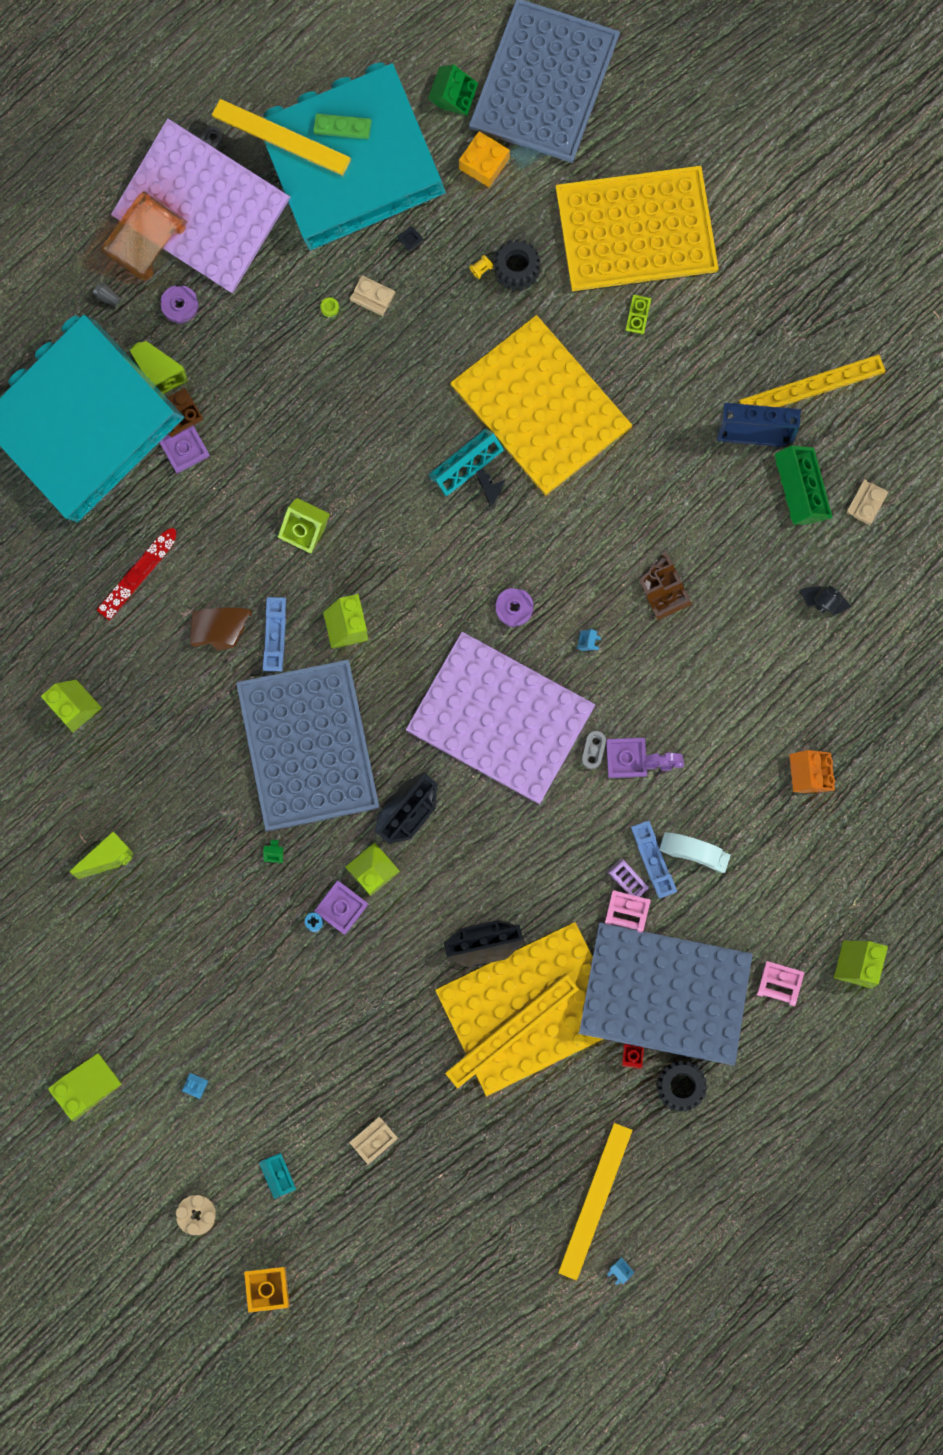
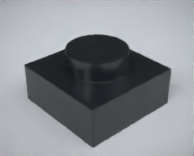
[398,226,424,253]

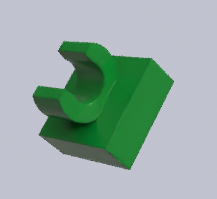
[263,839,284,863]

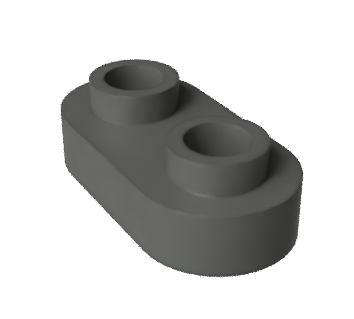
[200,127,223,149]

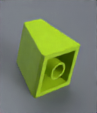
[130,341,188,394]
[323,594,369,649]
[41,680,102,733]
[834,940,888,989]

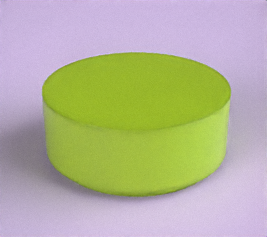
[320,297,339,317]

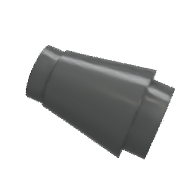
[92,282,121,308]

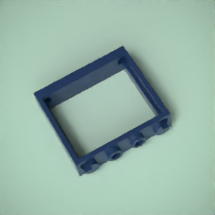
[717,402,801,447]

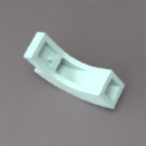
[659,832,730,873]

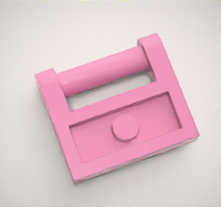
[605,891,651,933]
[757,961,804,1006]

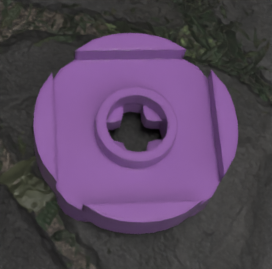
[161,286,199,324]
[496,588,533,627]
[645,753,684,771]

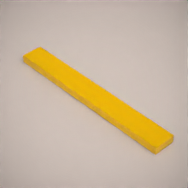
[212,99,351,176]
[739,354,885,407]
[445,974,579,1089]
[558,1123,632,1281]

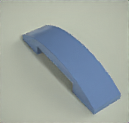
[263,597,286,671]
[631,821,677,899]

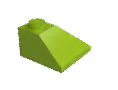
[345,842,400,897]

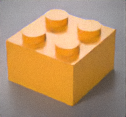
[459,131,510,188]
[244,1267,290,1313]

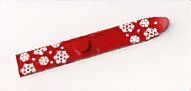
[97,528,176,621]

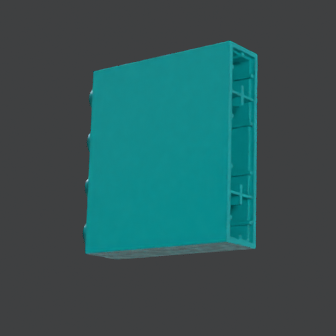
[263,62,446,251]
[0,315,185,522]

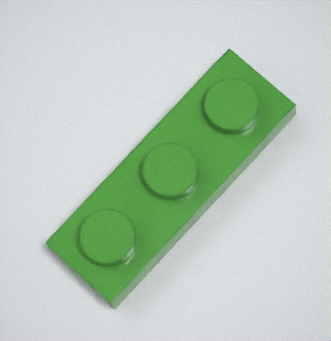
[313,114,372,139]

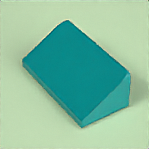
[259,1153,296,1199]

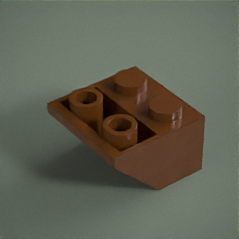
[167,388,204,438]

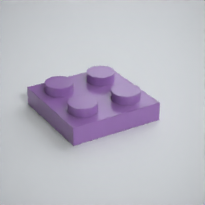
[159,426,210,474]
[606,738,647,778]
[314,881,369,935]

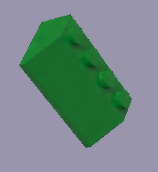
[774,445,833,525]

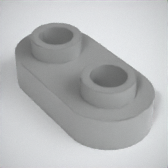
[582,731,606,769]

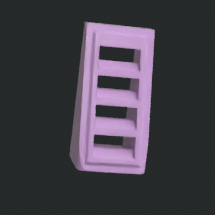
[607,859,649,897]

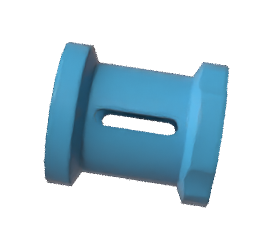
[305,913,323,932]

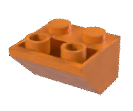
[789,750,835,793]

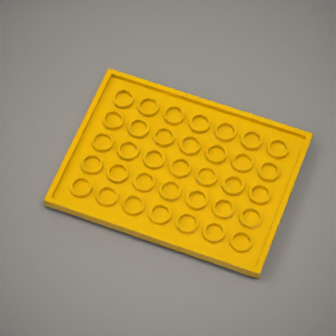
[555,166,719,291]
[450,315,632,496]
[435,922,603,1097]

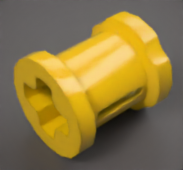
[469,255,493,279]

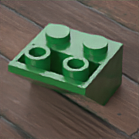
[428,64,478,116]

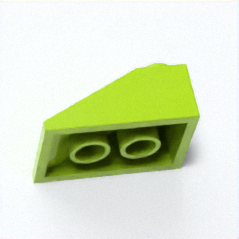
[70,832,134,879]
[48,1053,122,1121]

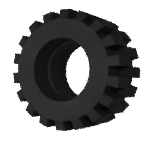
[494,239,540,291]
[656,1061,708,1112]

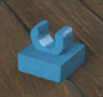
[577,629,601,651]
[182,1073,209,1099]
[607,1257,635,1285]

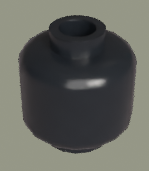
[814,585,842,614]

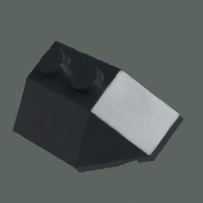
[375,772,438,844]
[444,920,524,967]

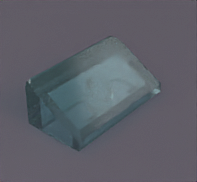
[511,146,547,169]

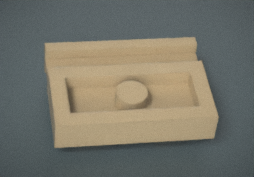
[350,275,395,316]
[846,479,888,526]
[350,1117,398,1165]

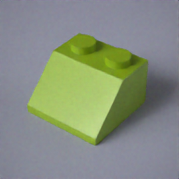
[278,498,330,553]

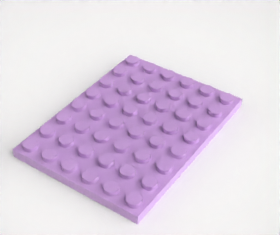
[111,119,291,293]
[406,632,595,805]

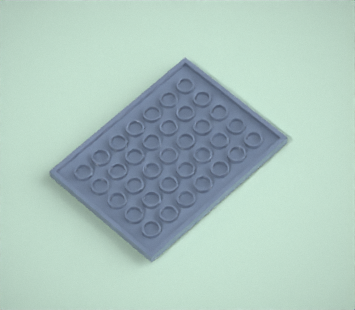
[469,0,620,163]
[236,659,379,832]
[579,923,752,1065]

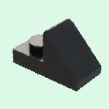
[476,468,505,510]

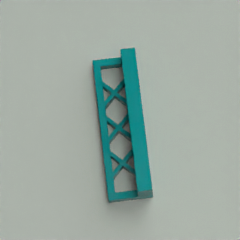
[428,428,504,496]

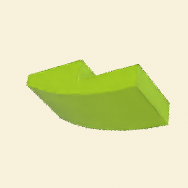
[626,295,651,334]

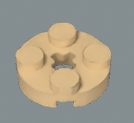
[176,1195,216,1235]

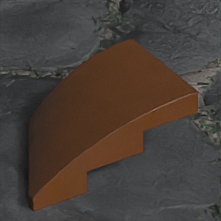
[639,552,692,620]
[190,608,252,651]

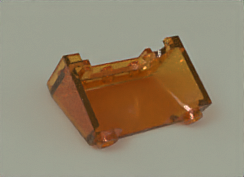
[101,191,188,281]

